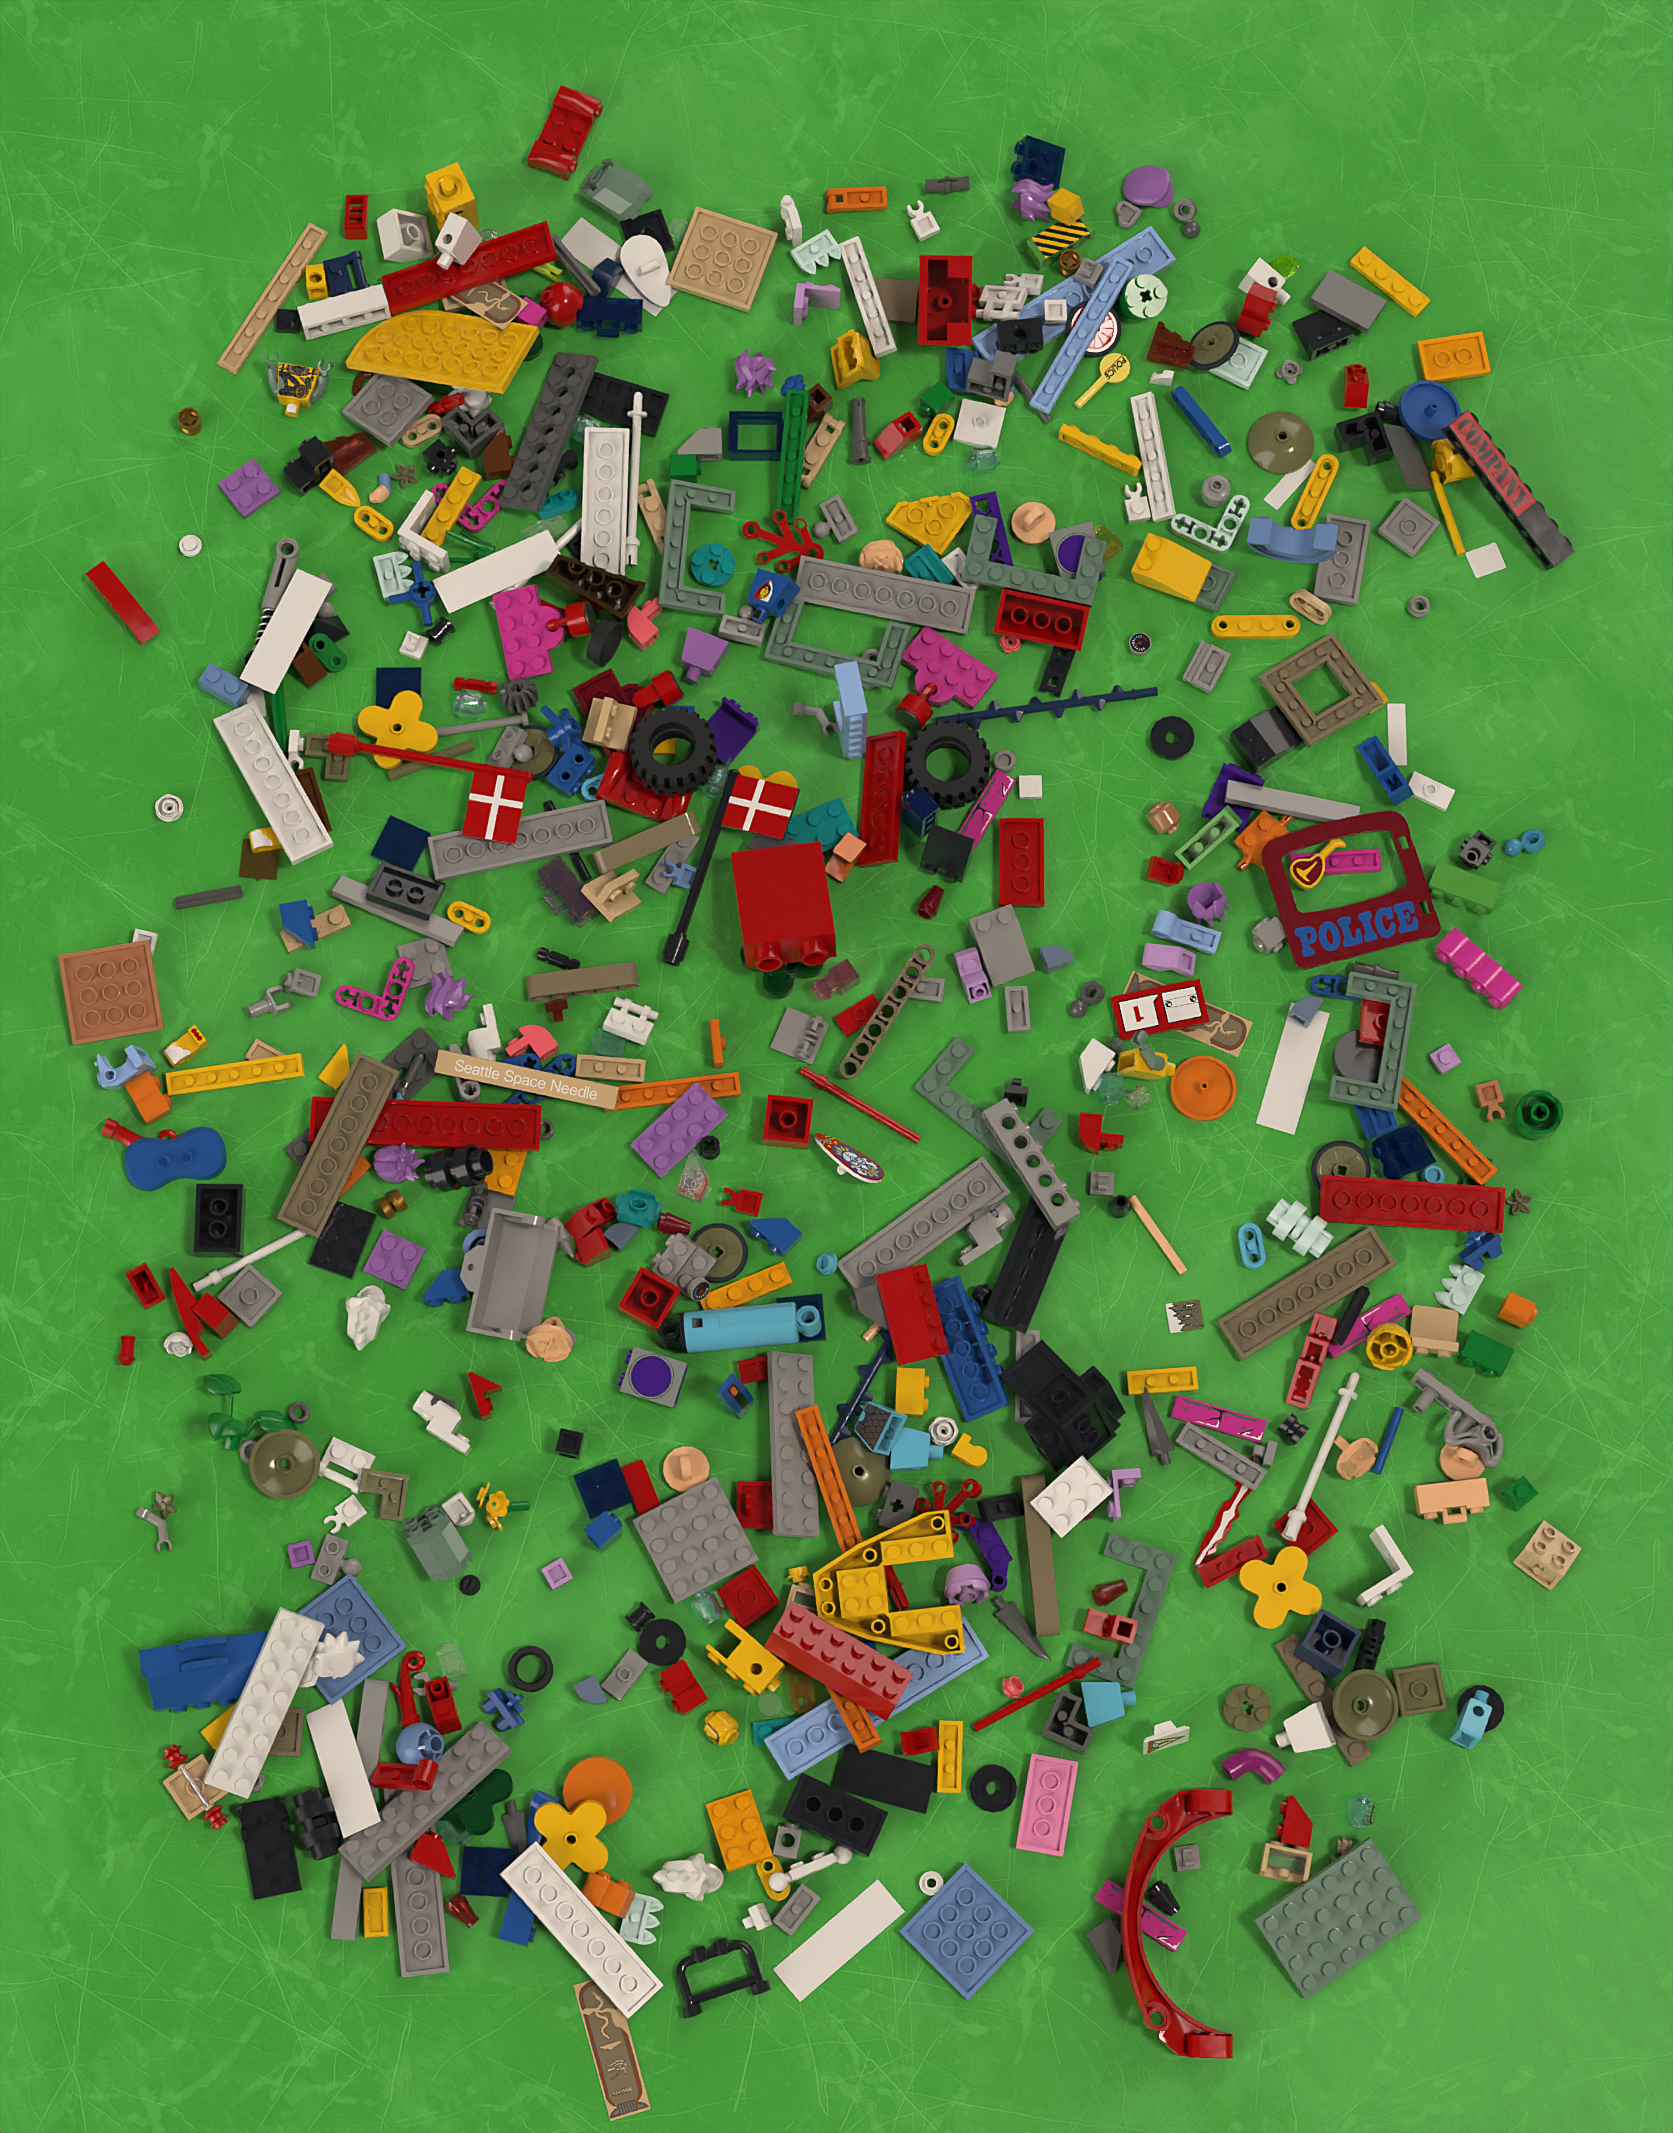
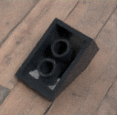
[1229,705,1304,774]
[920,823,975,883]

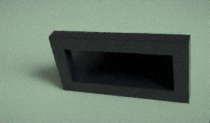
[303,615,350,649]

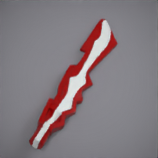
[1193,1456,1260,1566]

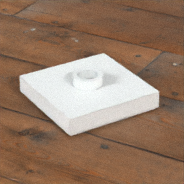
[953,398,1006,451]

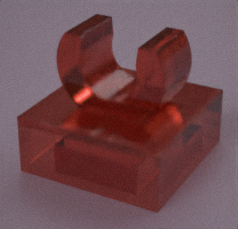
[544,998,568,1022]

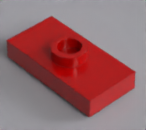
[834,994,885,1037]
[738,1355,768,1385]

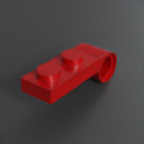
[370,1759,439,1791]

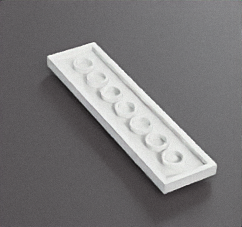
[579,427,630,602]
[213,701,334,865]
[203,1607,325,1799]
[500,1841,663,2019]

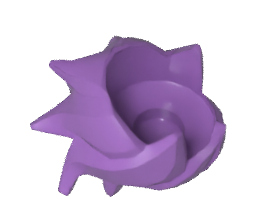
[1011,179,1055,223]
[735,348,777,397]
[1186,882,1231,928]
[425,971,475,1021]
[374,1143,425,1184]

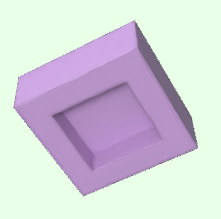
[1429,1043,1461,1075]
[541,1557,574,1591]

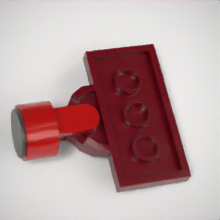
[572,668,685,759]

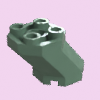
[579,158,653,221]
[402,1505,474,1583]

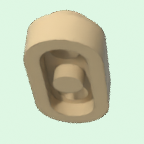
[401,414,443,448]
[1290,589,1332,625]

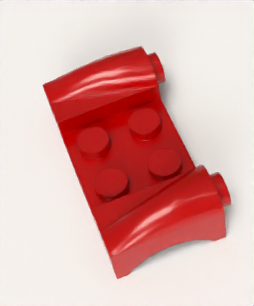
[527,85,603,181]
[595,750,693,823]

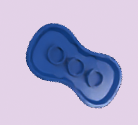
[124,1127,227,1191]

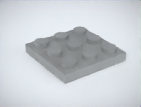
[342,373,434,448]

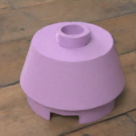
[944,1564,990,1607]

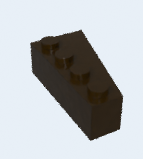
[545,554,646,623]

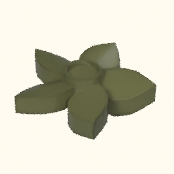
[392,464,418,489]
[1505,1188,1533,1215]
[152,1492,178,1519]

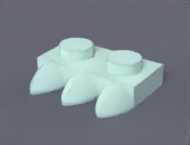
[791,229,841,275]
[373,551,414,601]
[1434,1264,1485,1316]
[619,1893,664,1945]

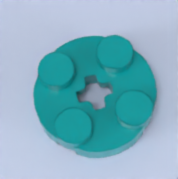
[691,543,735,588]
[615,1189,662,1228]

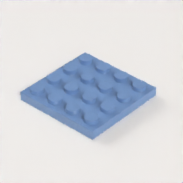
[298,1574,408,1706]
[899,1863,1034,2001]

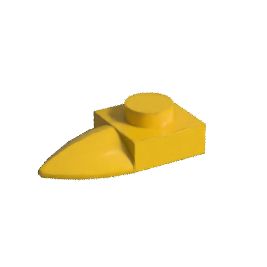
[319,468,361,507]

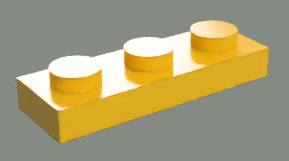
[1126,1366,1198,1396]
[937,1720,963,1794]

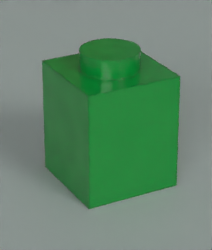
[920,380,955,419]
[670,454,701,483]
[1502,1475,1539,1512]

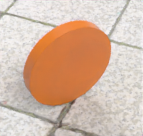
[1170,1056,1237,1122]
[563,1756,632,1825]

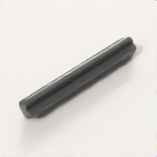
[551,233,601,298]

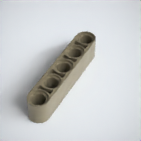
[592,810,702,875]
[526,962,640,1002]

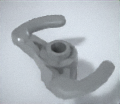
[1444,1410,1504,1468]

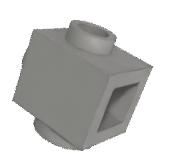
[1251,916,1287,956]

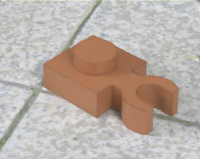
[1474,1080,1505,1123]

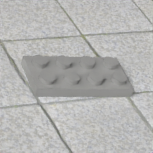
[1313,513,1371,606]

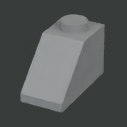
[678,426,722,462]

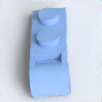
[1151,910,1222,955]

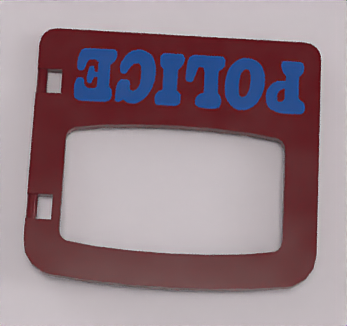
[1261,810,1441,970]

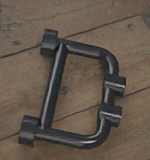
[676,1938,771,2019]

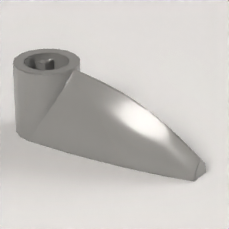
[449,1043,480,1103]

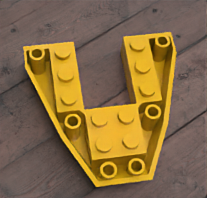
[813,1510,966,1655]

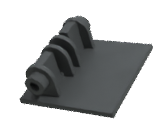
[459,1182,516,1230]

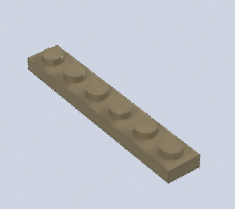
[1274,1633,1372,1767]

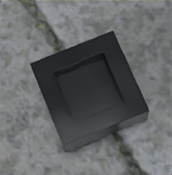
[276,309,300,334]

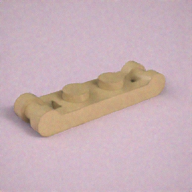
[802,413,847,489]
[638,478,666,556]

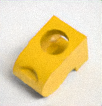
[306,263,329,300]
[951,1433,987,1469]

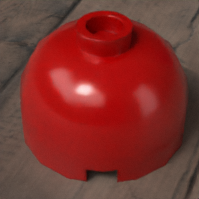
[539,281,583,328]

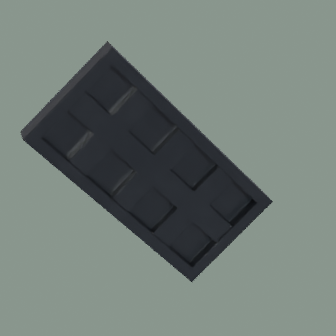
[579,372,670,437]

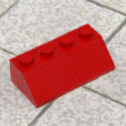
[993,589,1090,651]
[876,1264,949,1366]

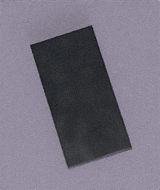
[834,1744,937,1814]

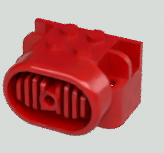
[918,255,976,346]

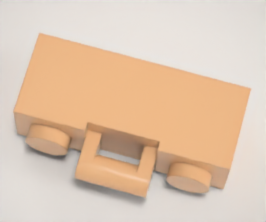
[1413,1478,1490,1525]

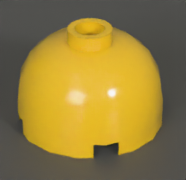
[1366,1323,1413,1371]

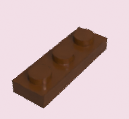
[294,767,332,832]

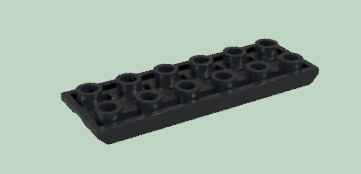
[983,1195,1070,1334]

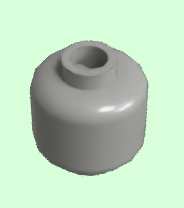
[1201,475,1231,507]

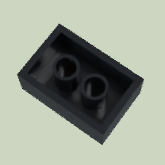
[194,1184,246,1258]

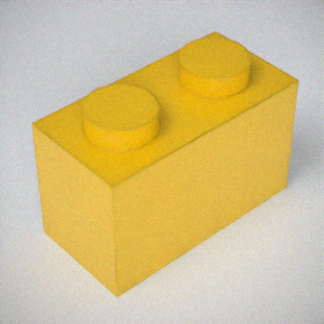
[895,1367,929,1418]

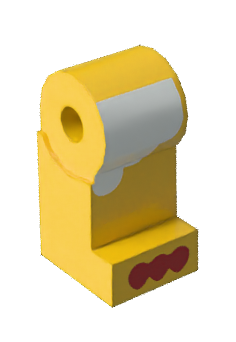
[248,827,283,853]
[163,1025,209,1068]

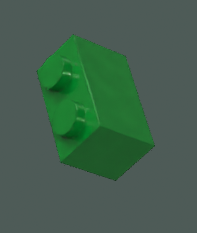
[1458,1329,1514,1379]

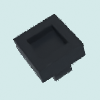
[1004,1078,1028,1107]

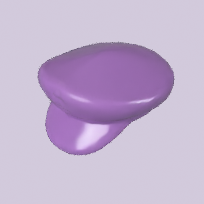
[1123,165,1174,208]

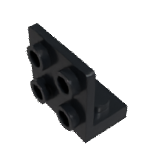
[1292,309,1353,361]

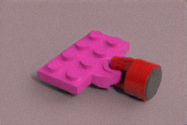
[493,584,597,681]
[895,626,999,730]

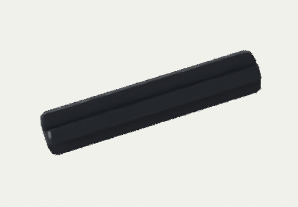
[1332,1286,1370,1346]

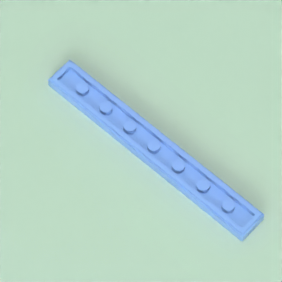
[1029,255,1135,416]

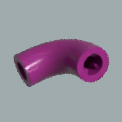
[1220,1748,1287,1785]

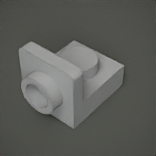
[283,968,322,999]

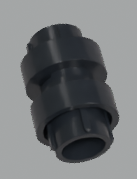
[424,1144,493,1192]
[291,1787,343,1861]

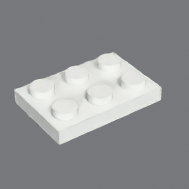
[1030,1456,1114,1538]

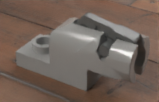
[957,1202,1015,1266]

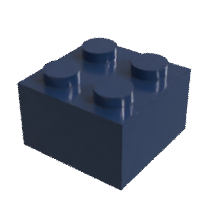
[1293,1608,1362,1679]

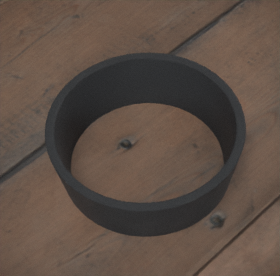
[586,618,624,667]

